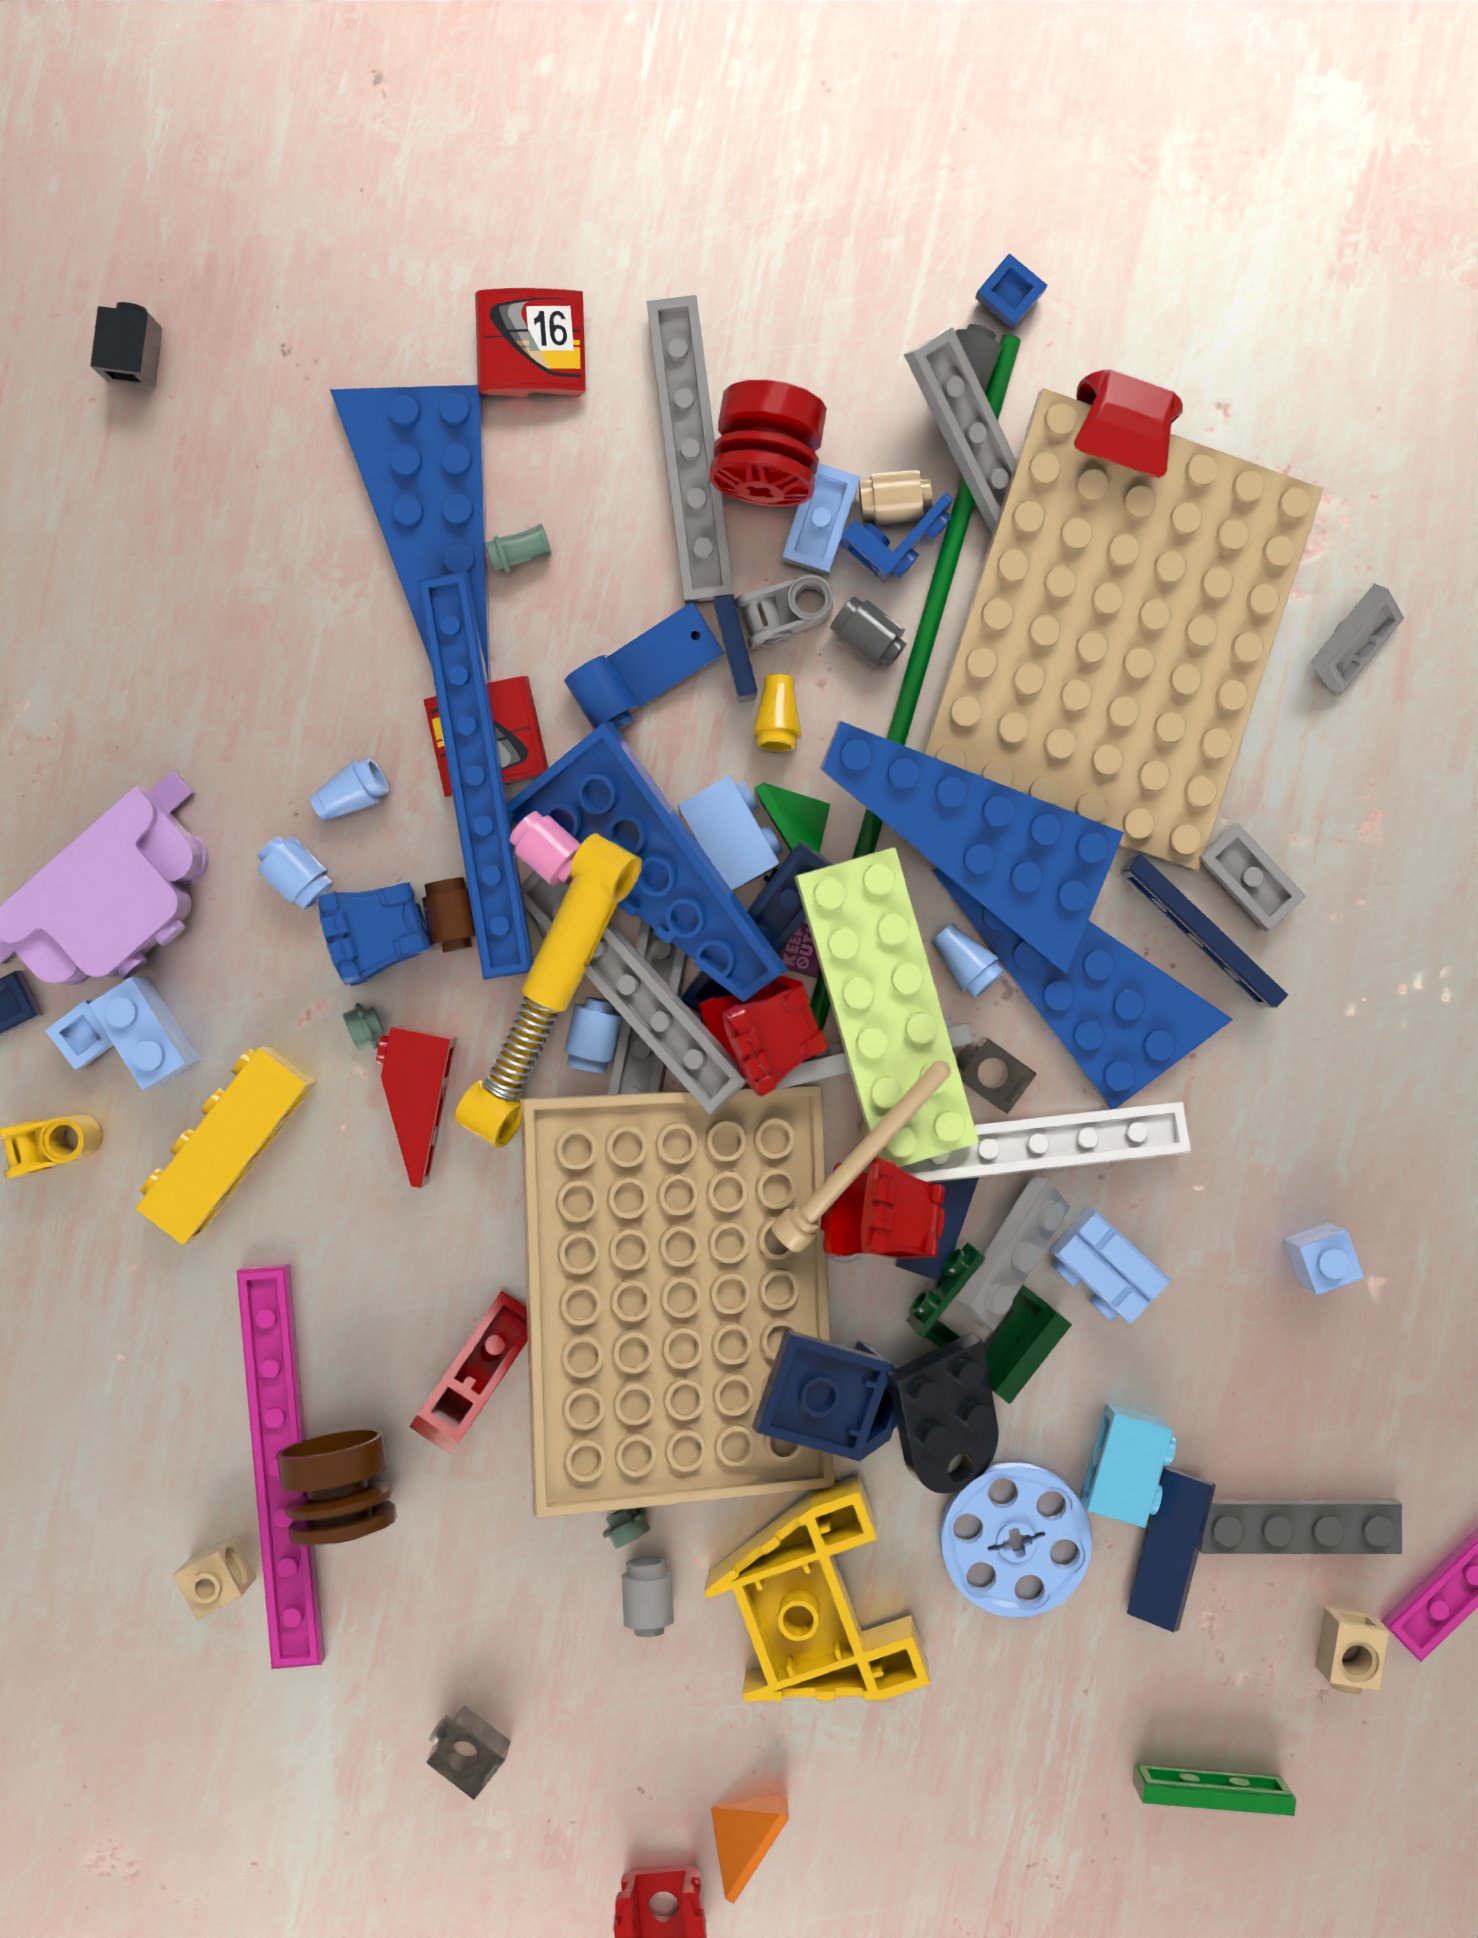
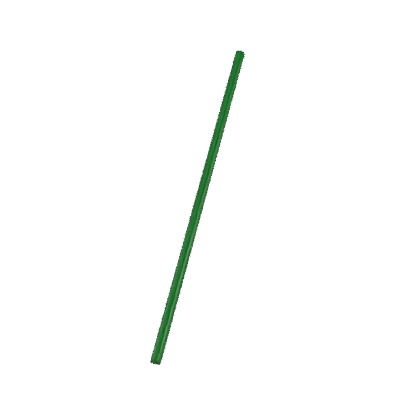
[810,334,1021,1058]

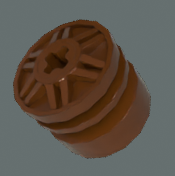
[276,1429,397,1546]

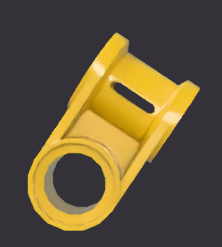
[0,1114,102,1179]

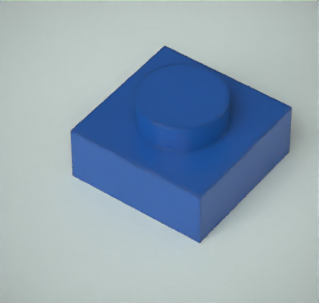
[975,253,1048,330]

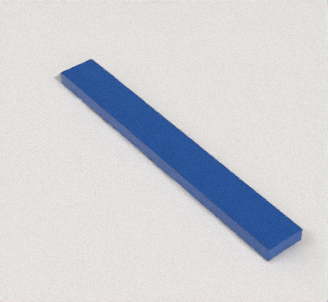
[417,571,534,980]

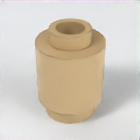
[859,469,932,525]

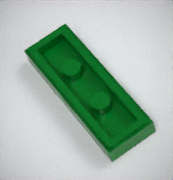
[1133,1765,1296,1816]

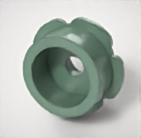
[343,1003,385,1050]
[602,1508,651,1549]

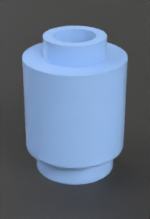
[257,836,333,911]
[564,997,623,1073]

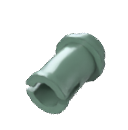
[485,523,552,574]

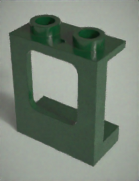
[906,1242,1072,1404]

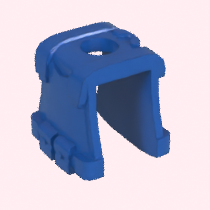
[318,882,433,986]

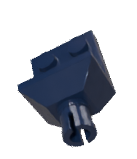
[752,1329,898,1462]

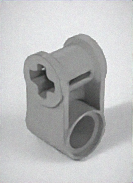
[734,574,833,649]

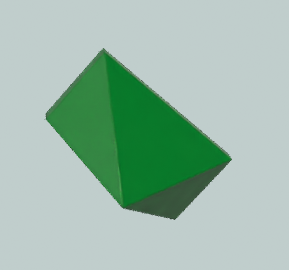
[754,782,830,853]

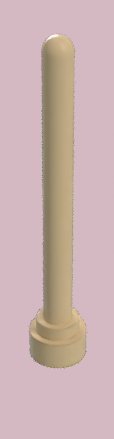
[771,1060,951,1253]

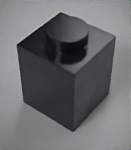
[90,302,163,387]

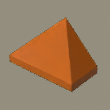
[711,1793,789,1904]

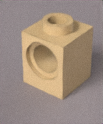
[173,1534,257,1620]
[1315,1607,1390,1694]

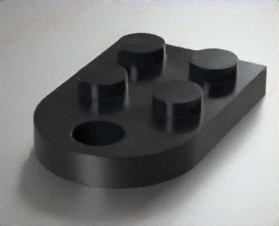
[887,1332,999,1494]

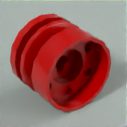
[709,379,827,507]

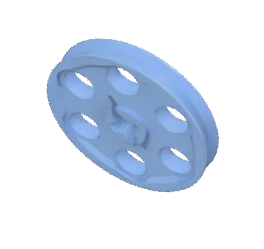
[940,1462,1092,1618]

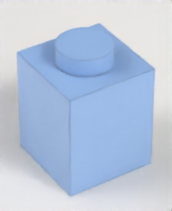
[1283,1222,1365,1295]

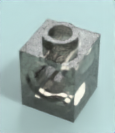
[955,1036,1037,1115]
[426,1705,511,1800]

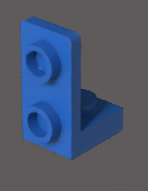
[839,492,954,583]

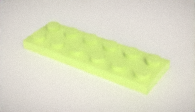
[794,847,979,1167]

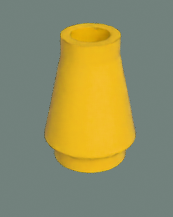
[752,674,802,752]

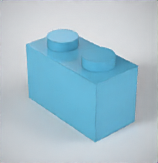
[1079,1403,1176,1528]

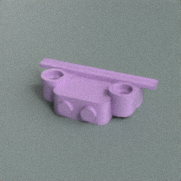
[0,770,208,985]

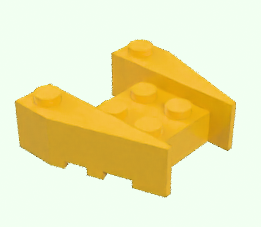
[704,1475,930,1702]

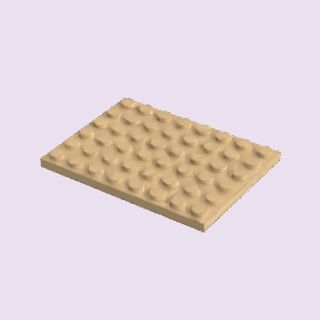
[922,388,1324,871]
[520,1085,834,1518]

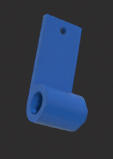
[564,602,725,732]

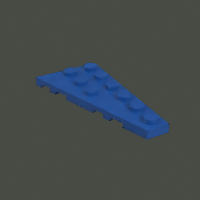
[330,385,491,683]
[931,867,1233,1109]

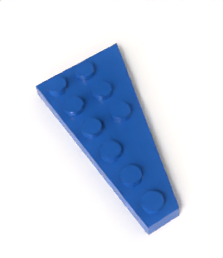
[508,721,788,1002]
[820,721,1124,974]

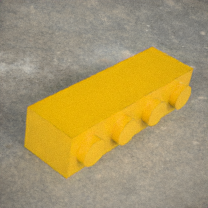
[135,1046,317,1246]

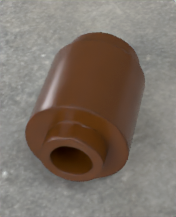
[422,877,476,953]

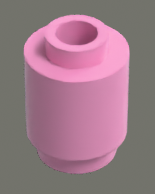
[509,811,581,886]

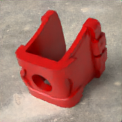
[697,976,829,1097]
[820,1158,945,1259]
[613,1865,707,1938]

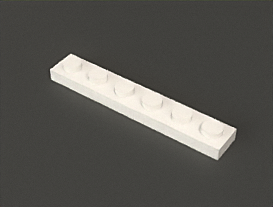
[899,1101,1191,1183]

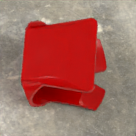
[1074,369,1183,478]

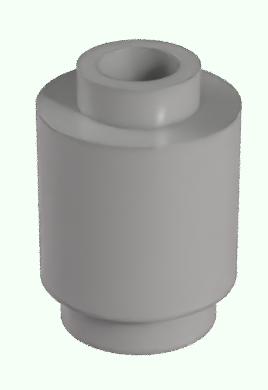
[622,1557,674,1637]

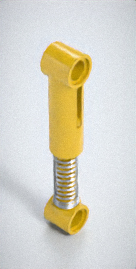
[455,833,642,1148]

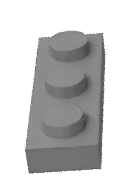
[955,1175,1071,1331]

